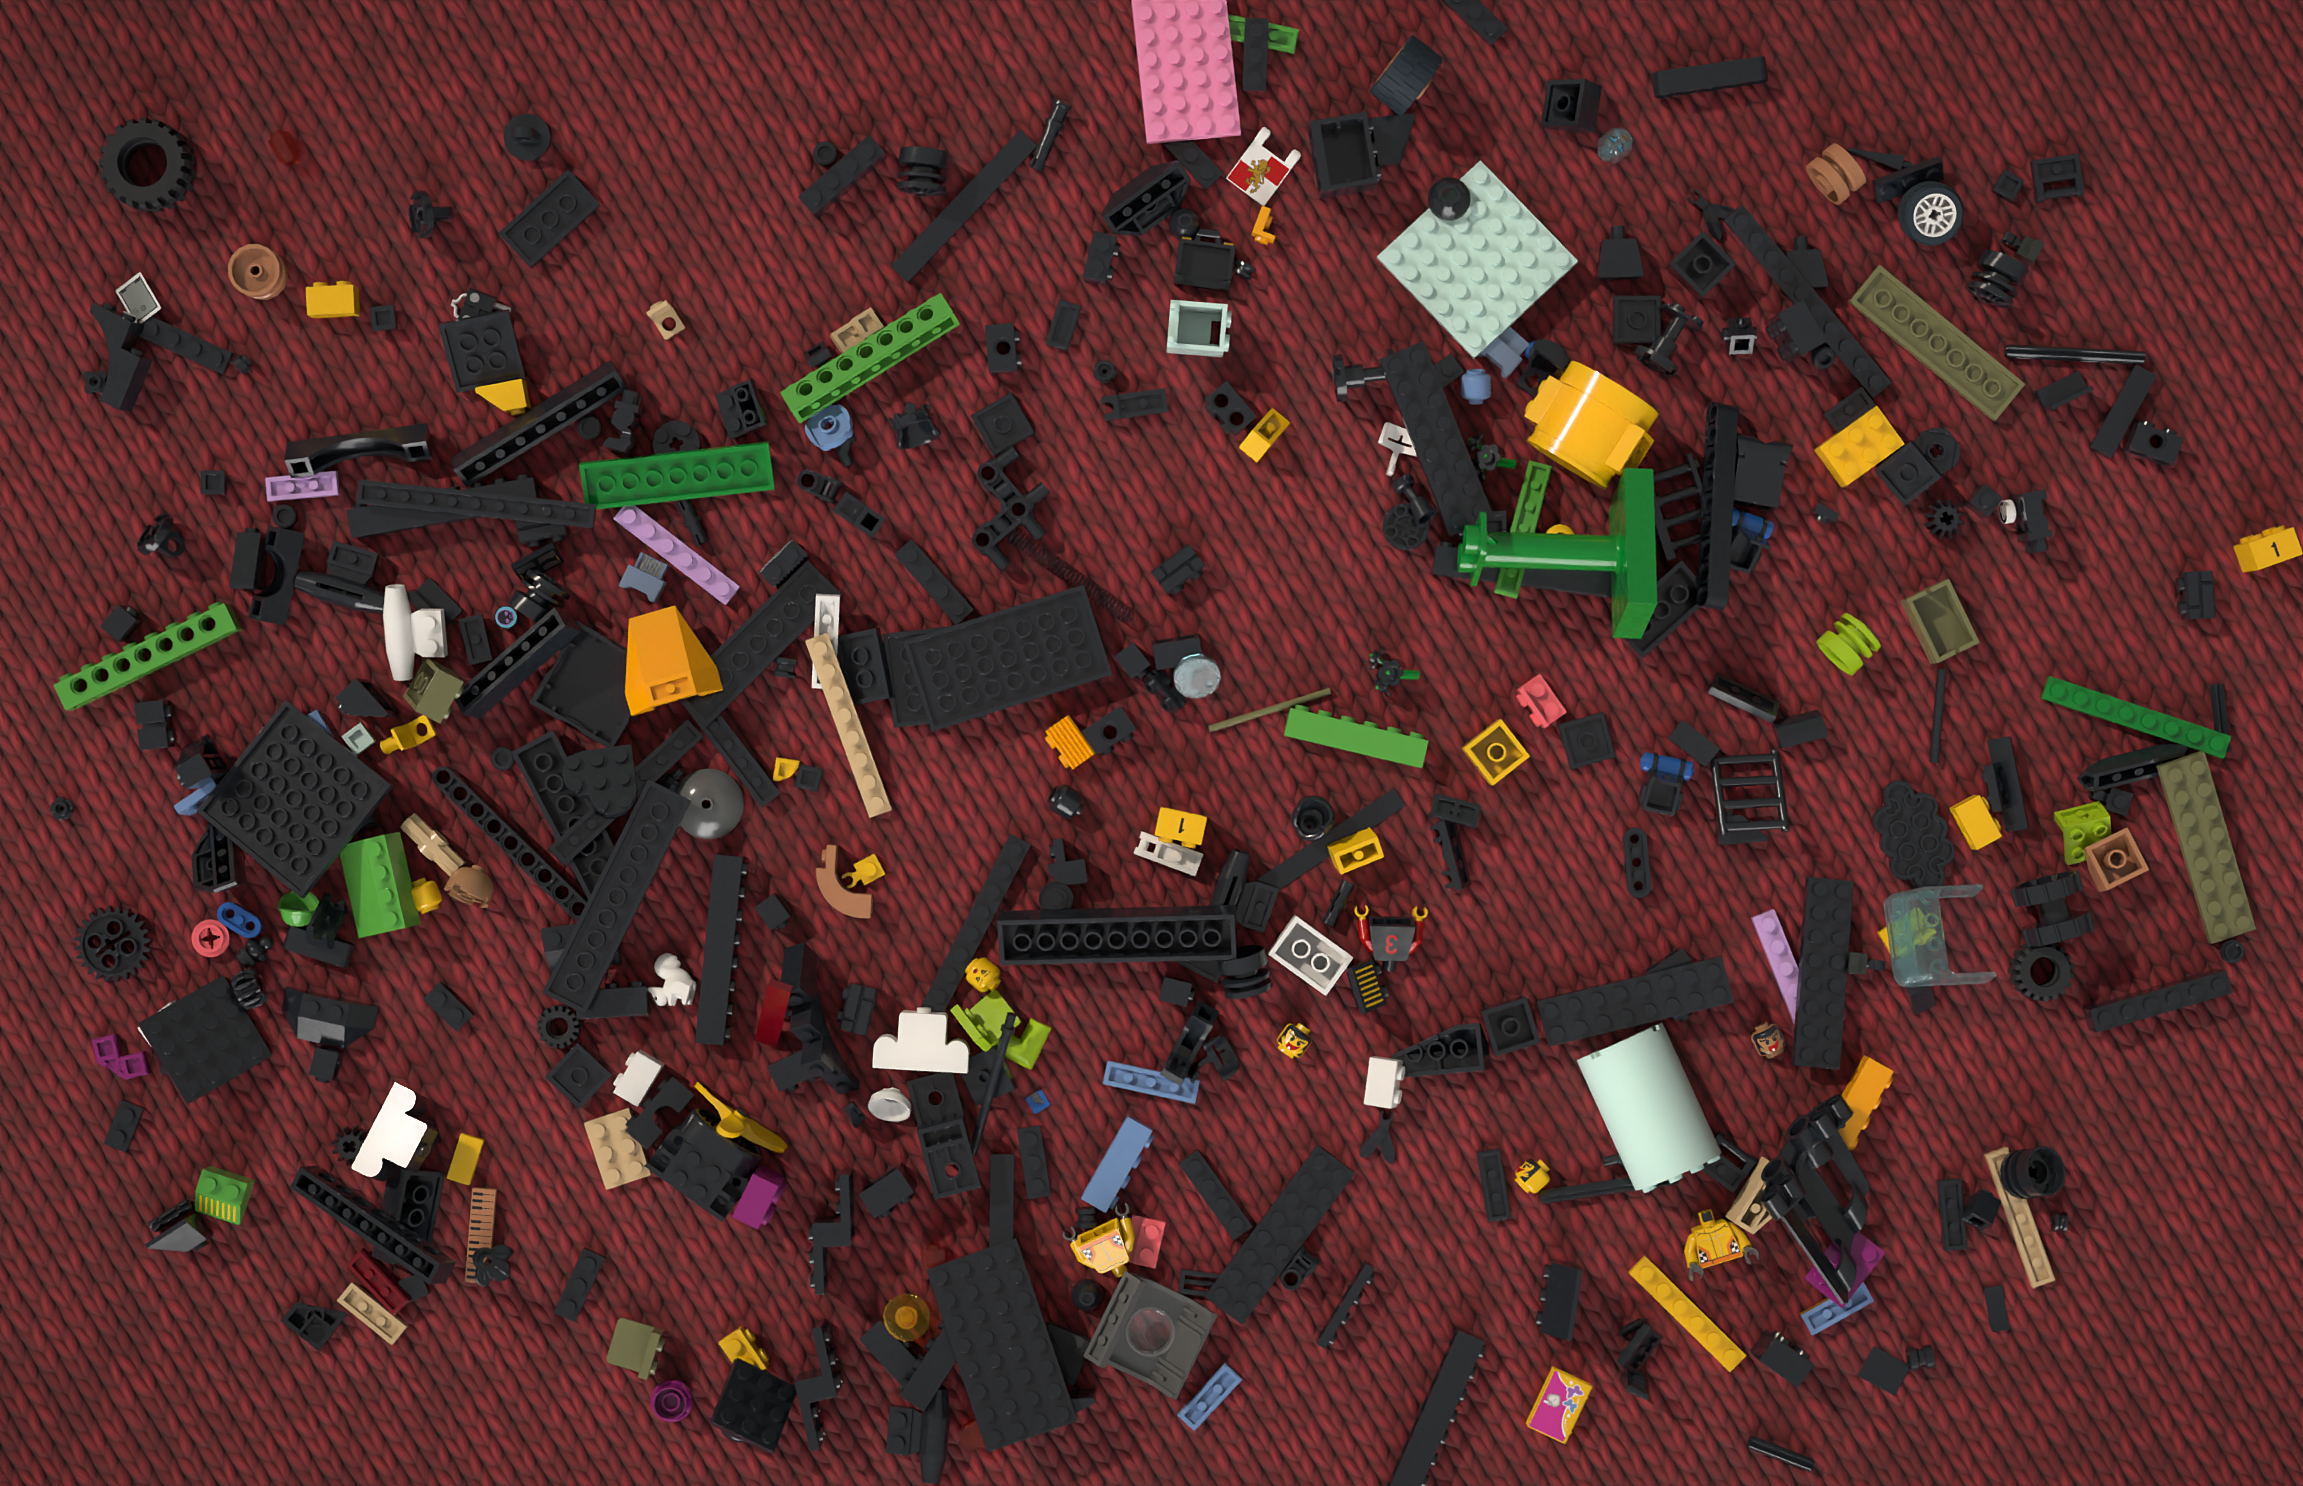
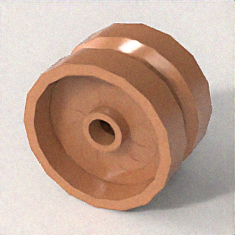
[1806,143,1866,205]
[228,244,288,300]

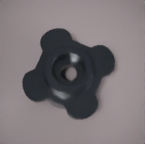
[83,370,107,394]

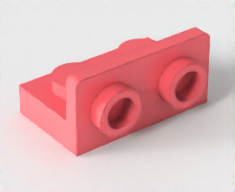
[1516,674,1567,728]

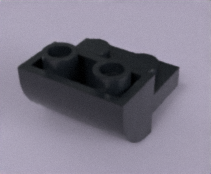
[715,379,770,439]

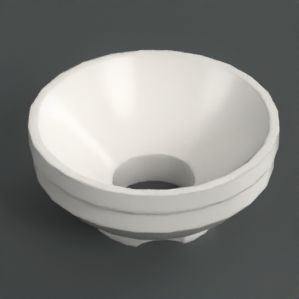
[868,1087,911,1122]

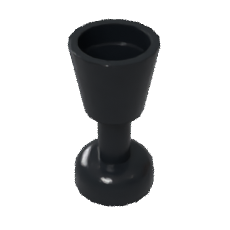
[1392,474,1437,525]

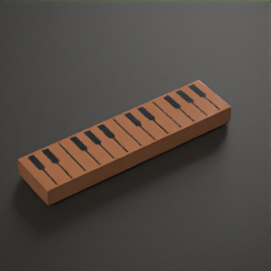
[465,1187,497,1283]

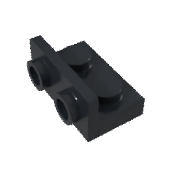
[1617,1323,1664,1374]

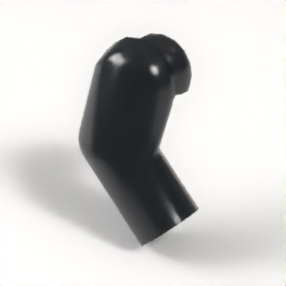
[836,434,856,468]

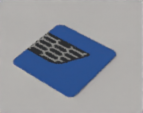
[1026,1090,1050,1114]

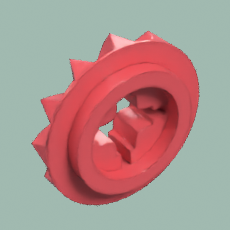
[192,919,230,957]

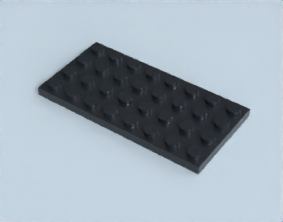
[903,585,1112,732]
[926,1238,1078,1453]

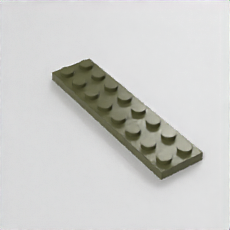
[1848,265,2025,421]
[2157,751,2256,944]

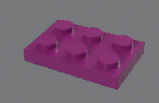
[1804,1232,1886,1309]

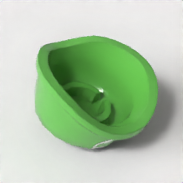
[278,891,319,927]

